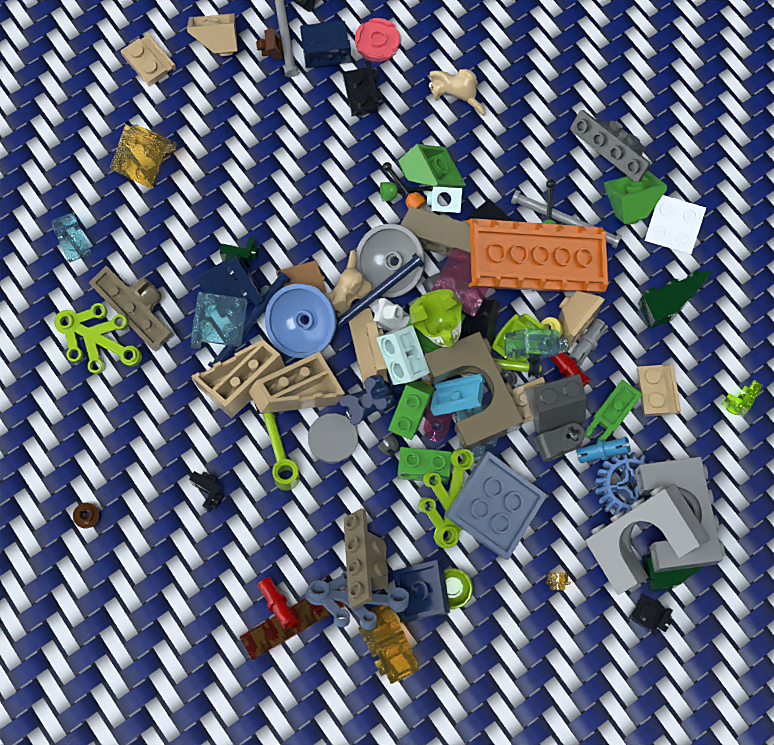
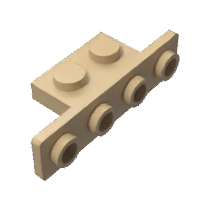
[349,308,388,388]

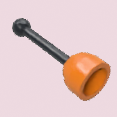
[382,162,427,209]

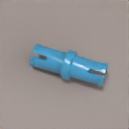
[577,437,631,464]

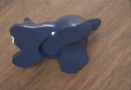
[339,375,406,426]

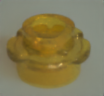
[545,572,571,590]

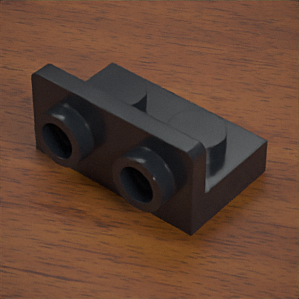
[342,61,382,117]
[458,296,500,346]

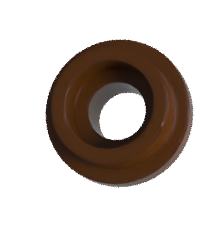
[73,503,99,529]

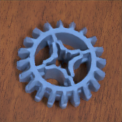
[595,452,654,516]

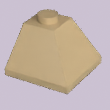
[187,13,237,56]
[559,291,605,352]

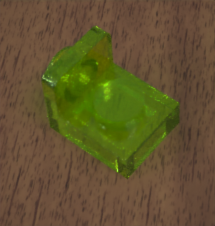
[722,380,763,417]

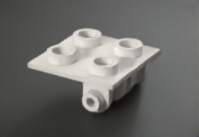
[645,195,706,254]

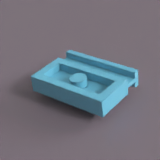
[430,373,485,416]

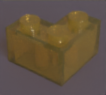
[358,605,419,684]

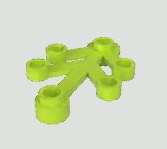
[54,303,142,374]
[418,448,474,548]

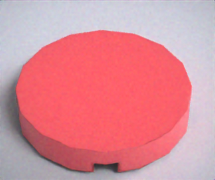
[355,18,400,62]

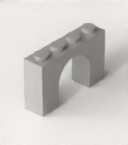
[634,457,725,573]
[585,485,710,595]

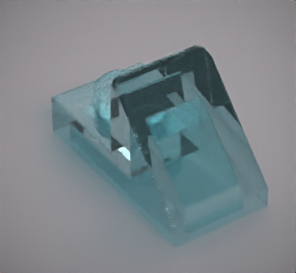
[51,212,91,263]

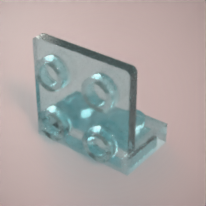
[191,292,247,349]

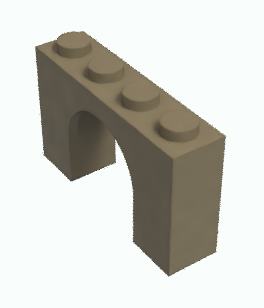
[424,332,525,450]

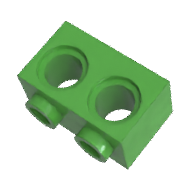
[388,380,435,440]
[397,447,452,484]

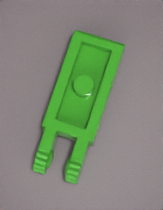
[585,379,643,444]

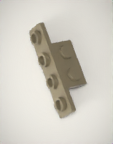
[344,508,388,610]

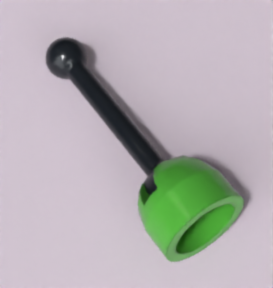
[542,179,556,224]
[380,182,433,201]

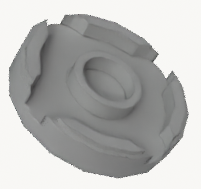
[308,413,358,464]

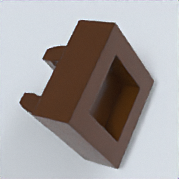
[256,28,284,61]

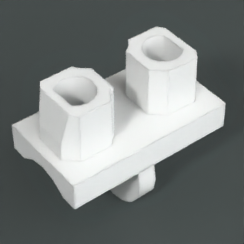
[373,298,410,332]

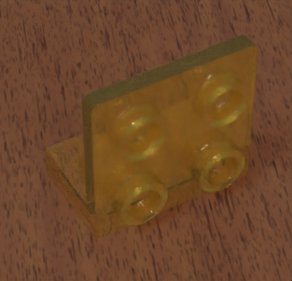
[110,124,177,188]

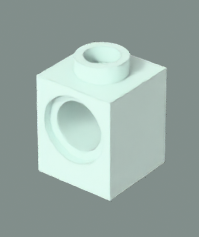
[427,186,462,213]

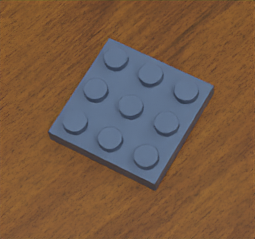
[445,451,547,560]

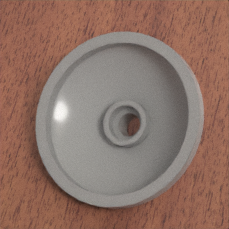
[355,224,425,297]

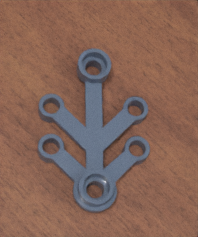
[306,571,409,630]

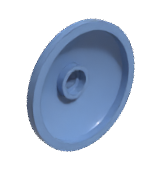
[265,283,336,358]

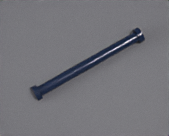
[333,253,425,337]
[208,271,291,368]

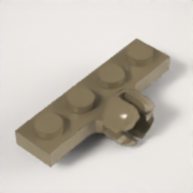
[89,266,173,352]

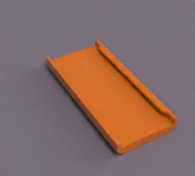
[467,218,608,293]

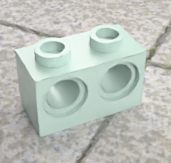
[376,325,430,385]

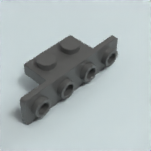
[570,110,651,182]

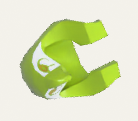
[409,289,462,348]

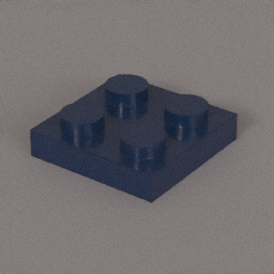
[393,560,450,623]

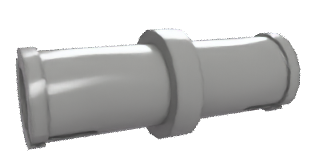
[569,319,608,366]

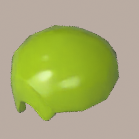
[444,568,474,609]

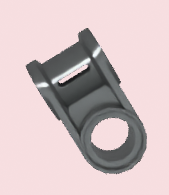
[534,423,585,463]

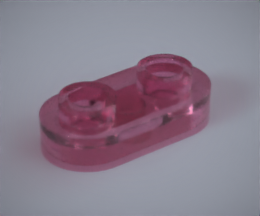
[423,397,453,442]

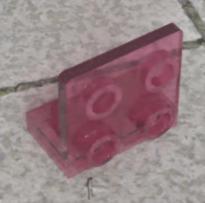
[431,247,489,317]

